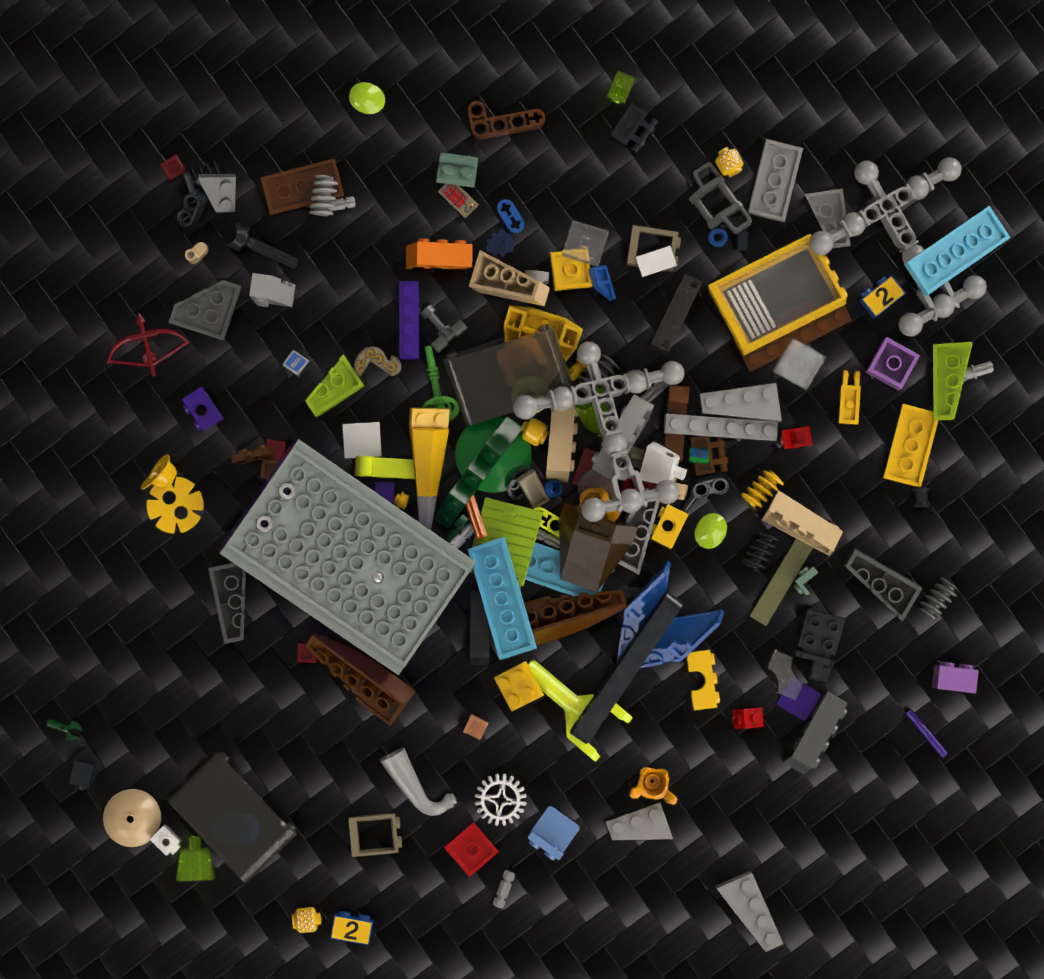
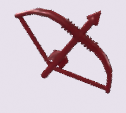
[106,313,190,376]

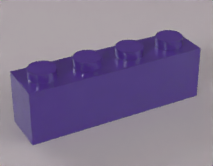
[399,281,419,360]

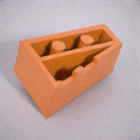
[406,239,472,269]

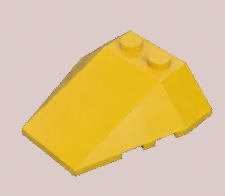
[504,305,583,392]

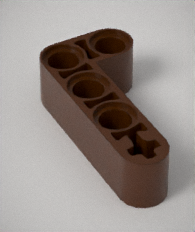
[468,101,545,140]
[664,385,689,462]

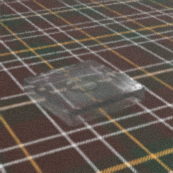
[562,220,609,267]
[773,338,826,390]

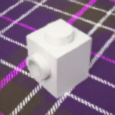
[150,824,182,856]

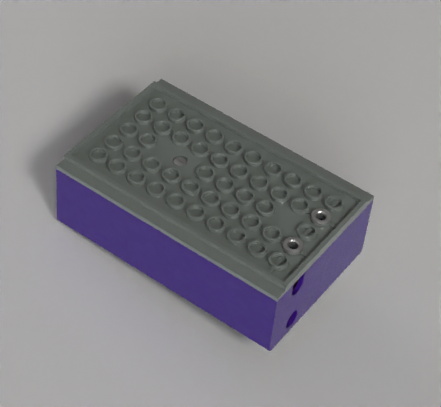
[217,439,476,675]

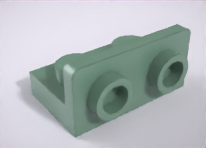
[436,153,478,187]

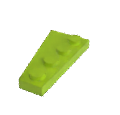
[933,342,972,421]

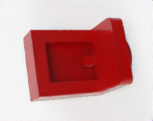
[780,426,812,449]
[732,707,764,729]

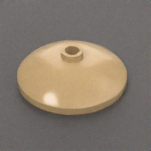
[103,789,161,847]

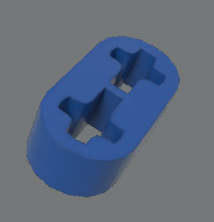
[497,199,524,234]

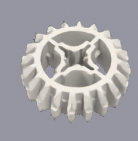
[475,774,526,826]

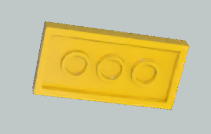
[883,404,938,488]

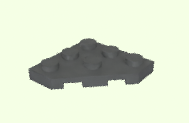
[169,280,242,341]

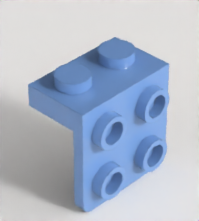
[527,806,579,861]

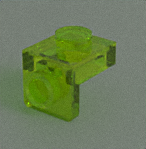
[607,71,635,103]

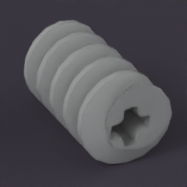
[309,175,338,216]

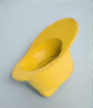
[141,454,177,489]

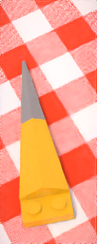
[409,408,449,530]

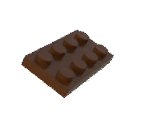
[261,158,344,215]

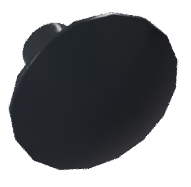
[506,467,542,504]

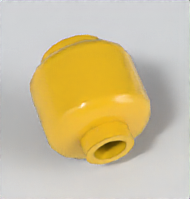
[521,418,550,446]

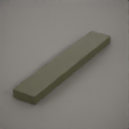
[750,539,813,626]

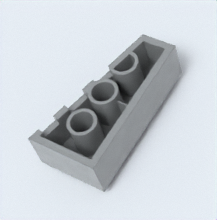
[715,871,783,952]

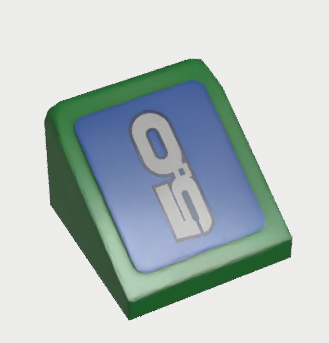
[688,448,709,464]

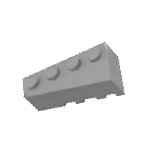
[699,383,782,422]
[591,394,654,480]
[618,487,660,575]

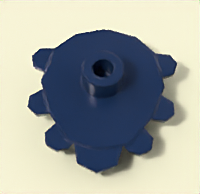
[486,229,514,257]

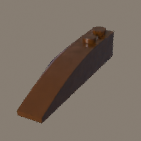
[524,590,627,646]
[306,633,416,726]

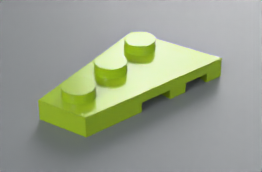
[305,354,365,418]

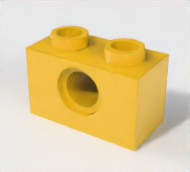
[650,504,689,549]

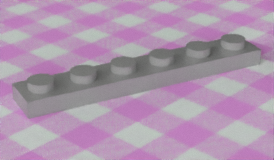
[664,414,778,441]

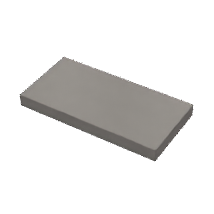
[747,139,803,222]

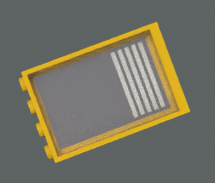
[708,234,848,356]

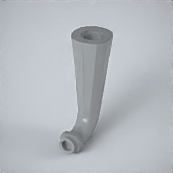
[380,748,457,816]

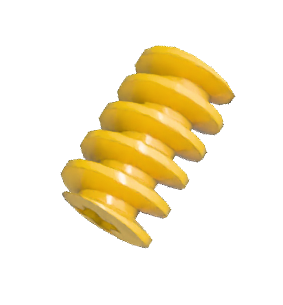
[741,469,784,510]

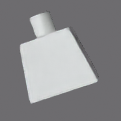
[640,441,687,484]

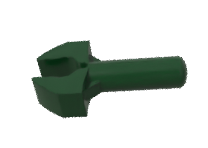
[443,514,470,543]
[46,719,83,741]

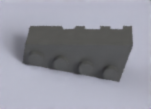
[844,548,922,621]
[208,563,246,644]
[783,691,848,774]

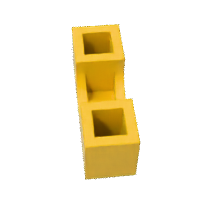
[686,650,720,710]

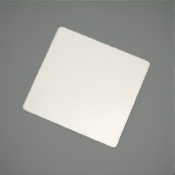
[343,422,381,458]

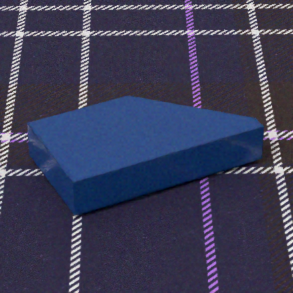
[588,265,616,301]

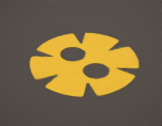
[147,477,204,534]

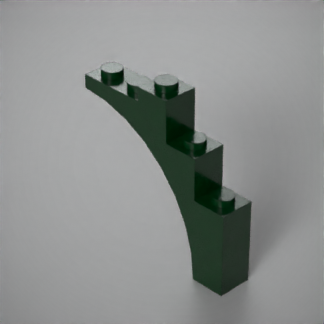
[433,416,523,529]

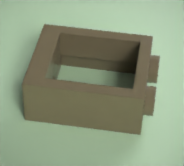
[627,225,681,272]
[349,813,402,857]

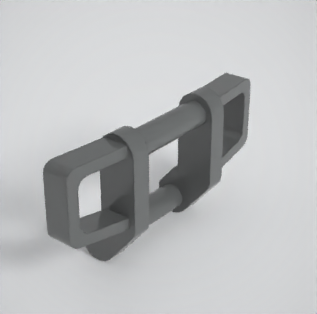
[689,162,752,234]

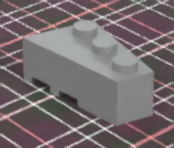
[249,273,295,307]

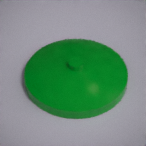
[455,416,532,493]

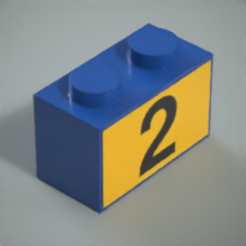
[860,275,906,319]
[331,911,373,945]

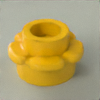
[394,492,409,510]

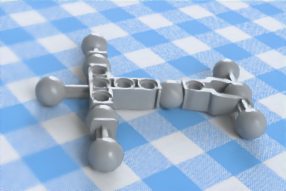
[809,157,987,337]
[513,342,684,522]

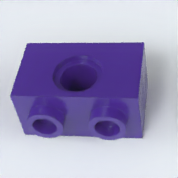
[182,387,224,432]

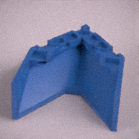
[617,561,724,668]

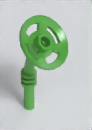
[422,345,459,421]

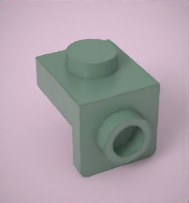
[793,566,818,596]

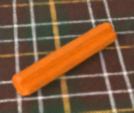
[466,494,487,539]

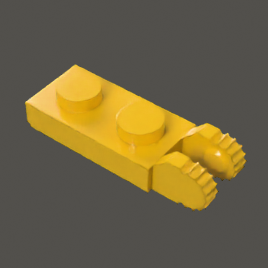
[838,370,861,425]

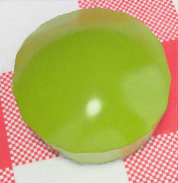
[349,82,385,114]
[694,513,727,549]

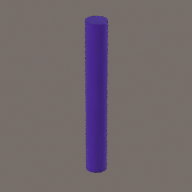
[905,709,948,758]

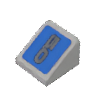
[282,350,309,376]

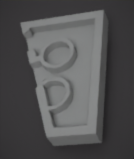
[805,189,851,249]
[606,802,673,840]

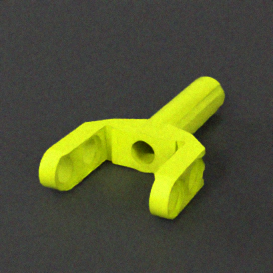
[528,659,633,762]

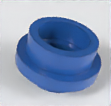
[708,228,727,247]
[545,479,562,498]

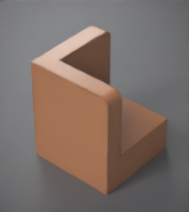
[463,714,489,740]

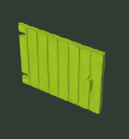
[469,497,543,587]

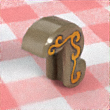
[354,347,402,377]

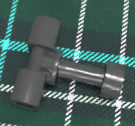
[420,304,467,354]

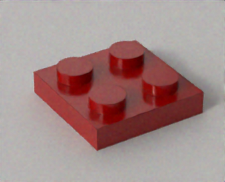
[444,822,499,877]

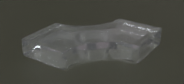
[768,650,803,701]

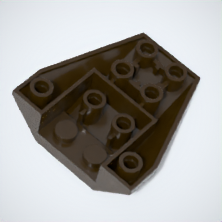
[559,502,638,592]

